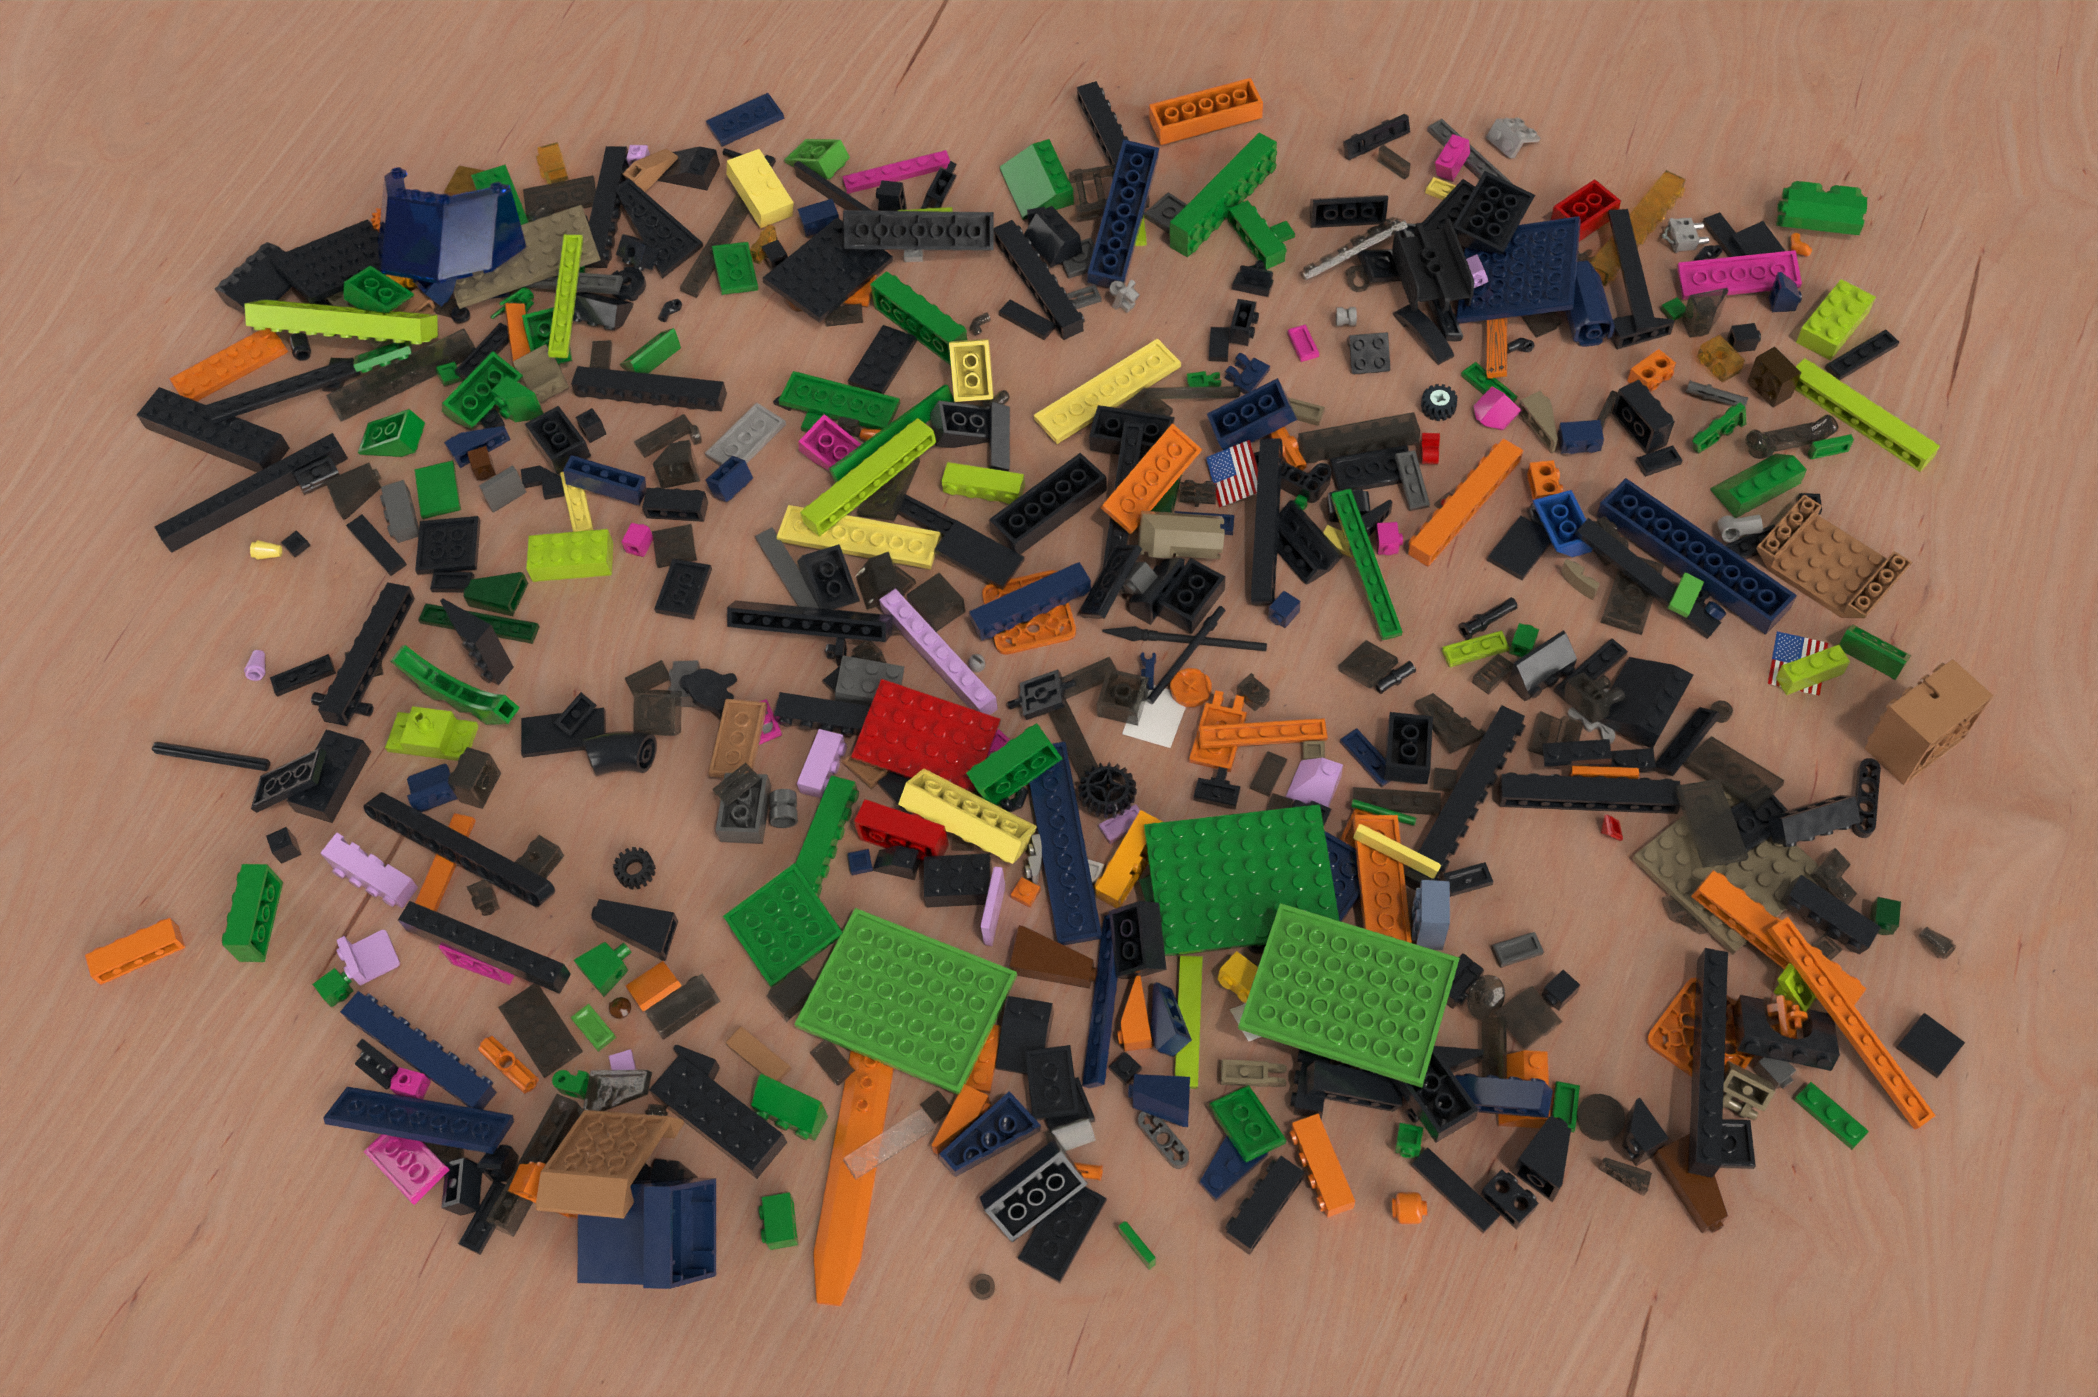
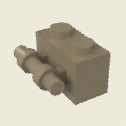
[1723,1061,1776,1120]

